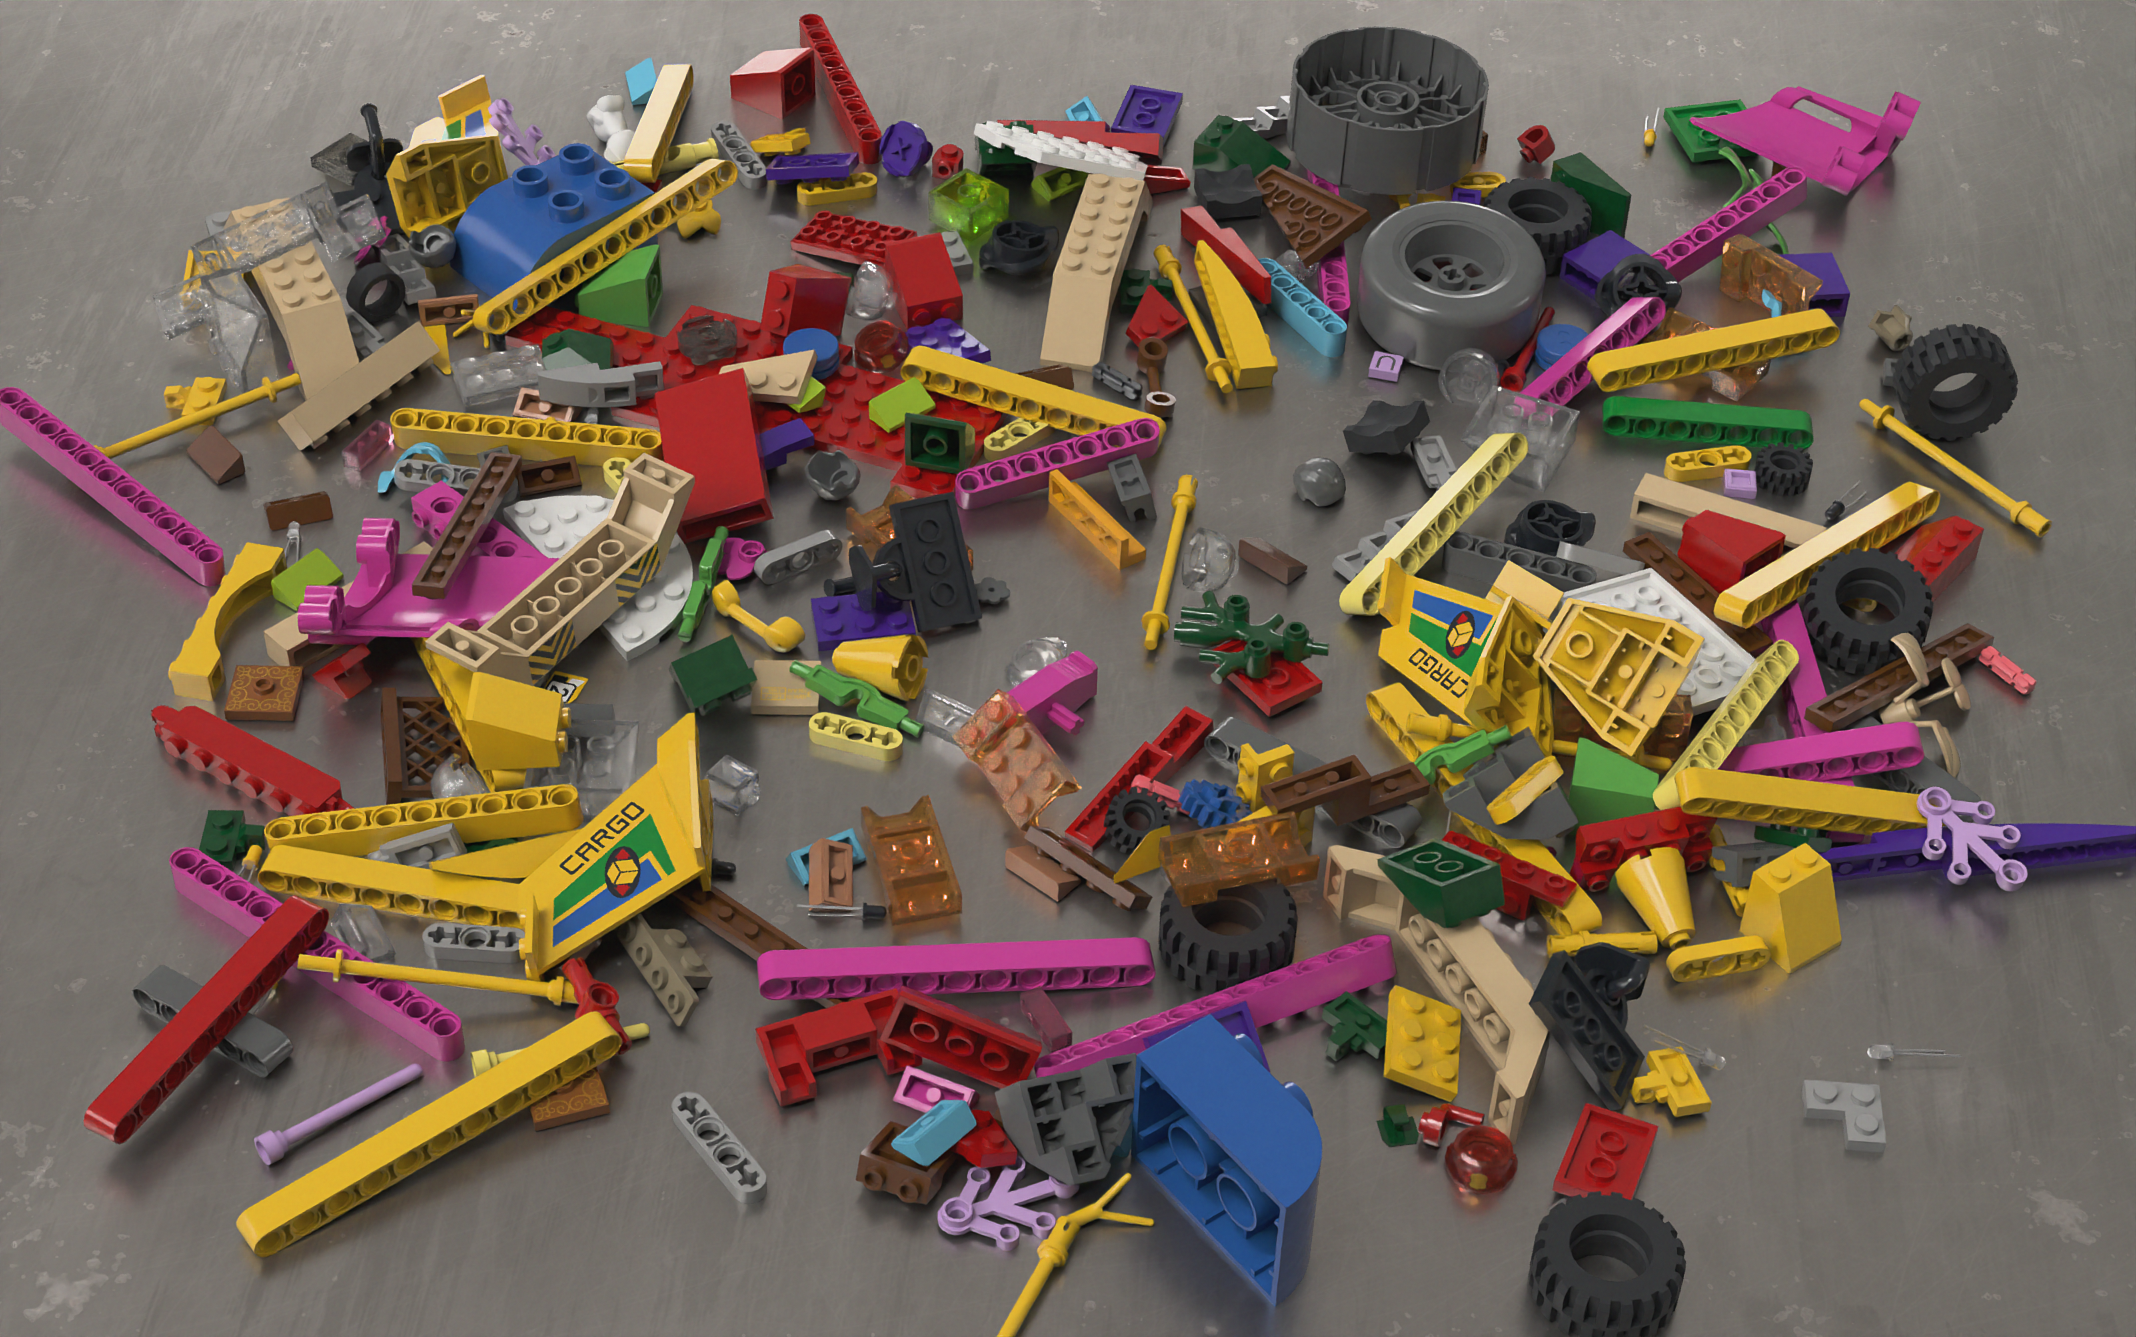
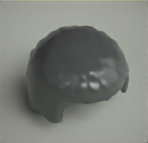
[408,224,456,268]
[805,450,861,501]
[1293,457,1346,507]

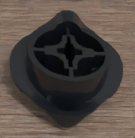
[979,220,1059,275]
[1594,254,1682,317]
[1504,500,1596,559]

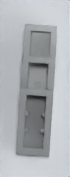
[1233,96,1290,139]
[372,234,437,305]
[1332,509,1420,582]

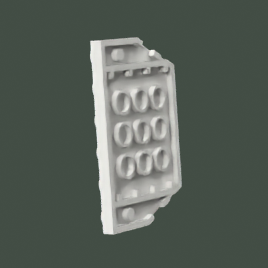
[974,121,1148,181]

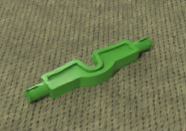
[678,526,729,642]
[789,659,925,738]
[1414,725,1512,785]

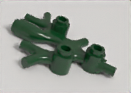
[1174,591,1330,684]

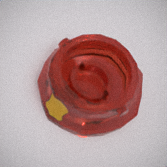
[854,321,909,373]
[1445,1125,1518,1195]

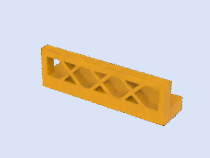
[1049,469,1146,570]

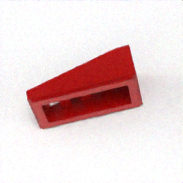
[1143,165,1191,194]

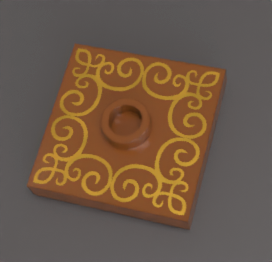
[224,665,305,721]
[528,1066,610,1131]

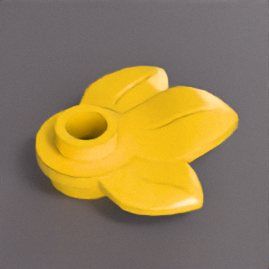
[674,199,721,239]

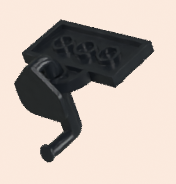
[326,103,406,246]
[823,492,982,633]
[1529,942,1650,1111]

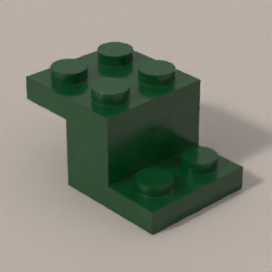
[975,121,1038,177]
[669,634,757,716]

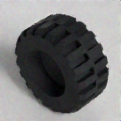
[1483,177,1592,275]
[1893,324,2018,441]
[1802,548,1934,675]
[1158,861,1298,995]
[1528,1191,1686,1337]

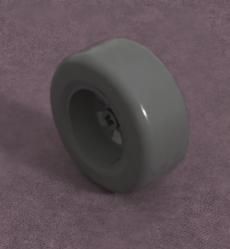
[1356,200,1546,372]

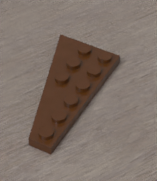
[1253,164,1372,269]

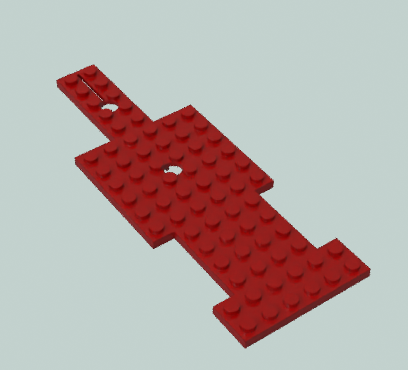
[505,305,1008,499]

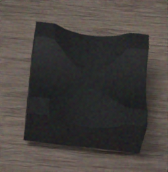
[1194,164,1262,220]
[1343,400,1430,455]

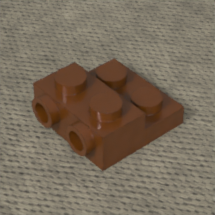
[856,1121,958,1205]

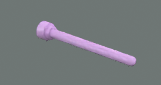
[254,1063,423,1165]

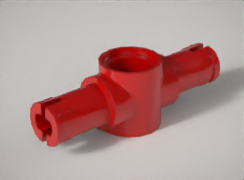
[562,957,633,1056]

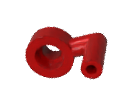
[1418,1103,1485,1147]

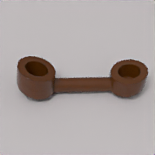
[1136,337,1176,417]

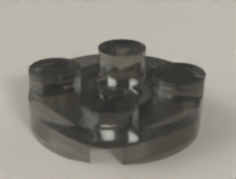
[677,315,738,365]

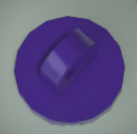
[879,121,933,178]

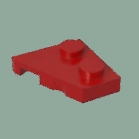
[1125,285,1189,347]
[949,1110,1018,1168]

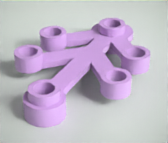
[488,98,556,165]
[1917,787,2028,891]
[938,1155,1080,1251]

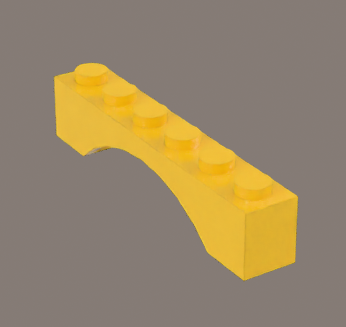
[168,542,287,702]

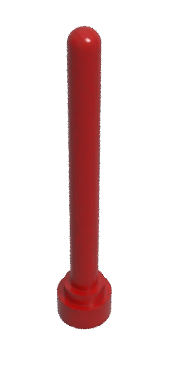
[1500,307,1555,393]

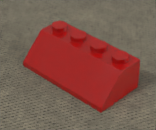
[1878,515,1984,608]
[880,985,1042,1089]

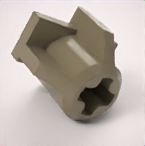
[1868,305,1913,351]

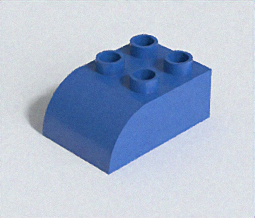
[450,143,658,310]
[1131,1014,1322,1307]

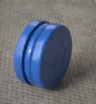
[1535,324,1589,370]
[783,328,839,380]

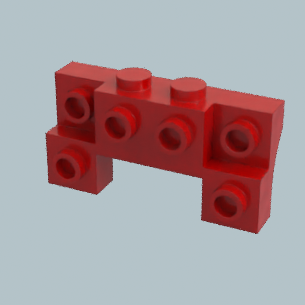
[1569,806,1718,892]
[755,988,923,1107]

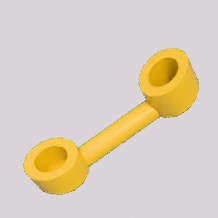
[712,580,805,653]

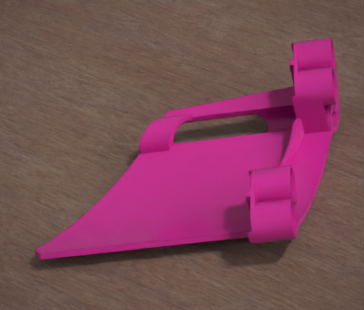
[1689,86,1921,197]
[298,518,560,645]

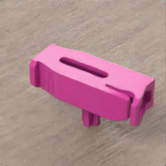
[982,650,1098,757]

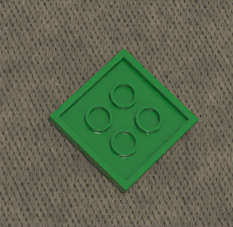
[1663,99,1758,162]

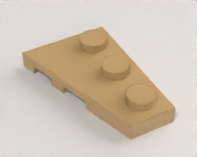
[719,349,818,404]

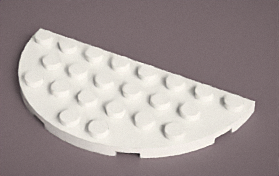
[503,495,694,661]

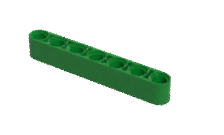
[1602,396,1814,450]

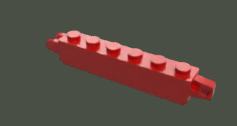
[151,705,355,816]

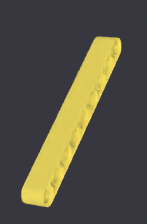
[1339,433,1528,616]
[1653,640,1799,810]

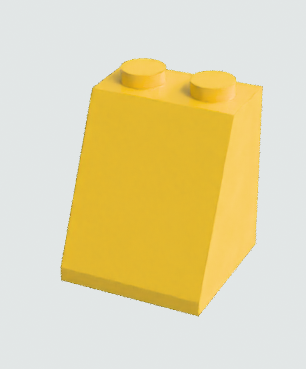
[465,672,571,771]
[1739,843,1842,974]

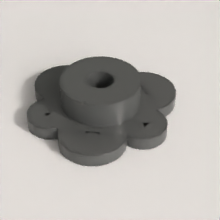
[975,577,1010,604]

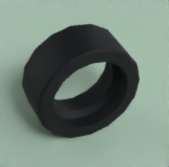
[346,263,406,322]

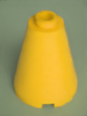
[832,634,928,701]
[1615,847,1696,950]

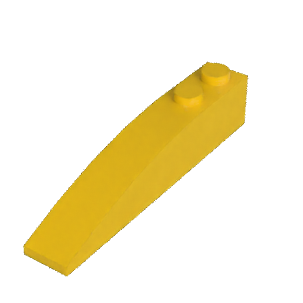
[1194,240,1278,389]
[428,828,583,878]

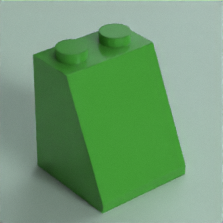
[575,245,663,327]
[1568,737,1659,836]

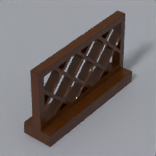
[380,688,472,805]

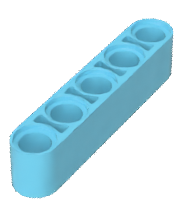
[1257,258,1347,357]

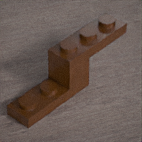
[1261,754,1430,827]

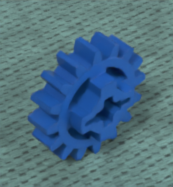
[1178,779,1253,834]

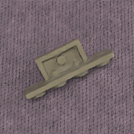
[616,913,713,1027]

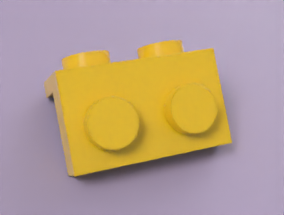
[1236,743,1295,813]

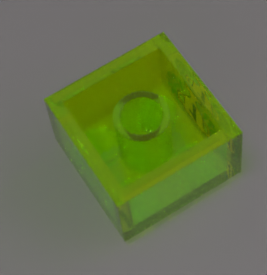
[928,168,1009,242]

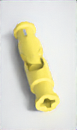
[609,138,719,175]

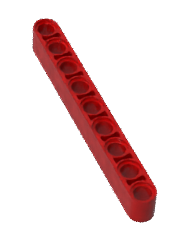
[799,14,882,165]
[83,895,329,1144]

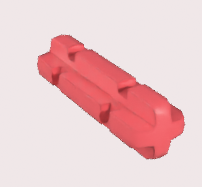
[1979,646,2037,695]
[1131,775,1190,815]

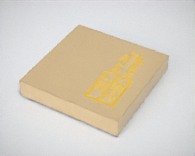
[751,660,821,715]

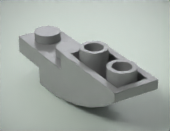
[537,361,664,407]

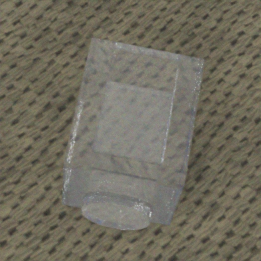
[705,755,761,816]

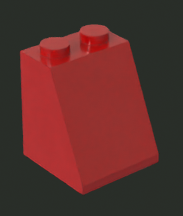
[730,48,816,120]
[885,232,963,330]
[760,264,851,337]
[1677,510,1786,594]

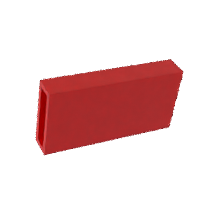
[655,368,774,544]

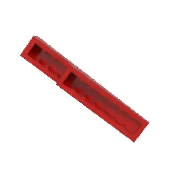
[997,120,1164,160]
[1181,206,1271,304]
[1064,706,1214,852]

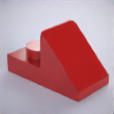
[312,643,372,699]

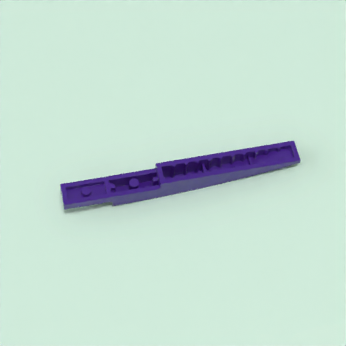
[1817,823,2136,882]

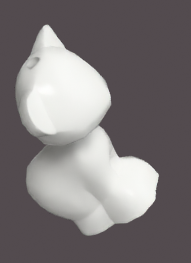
[586,95,635,162]

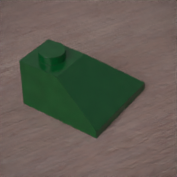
[542,329,613,370]
[905,412,975,474]

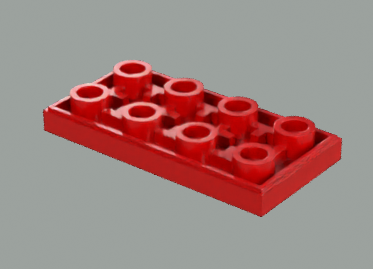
[790,210,917,270]

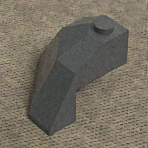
[1442,727,1579,840]
[995,1053,1136,1186]

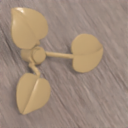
[1879,633,1971,778]

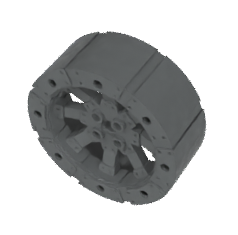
[1286,26,1489,195]

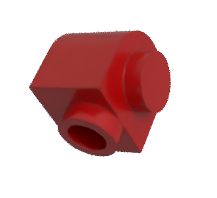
[1517,125,1555,164]
[932,144,964,182]

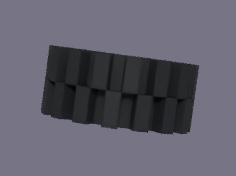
[1754,443,1813,497]
[1104,787,1170,854]

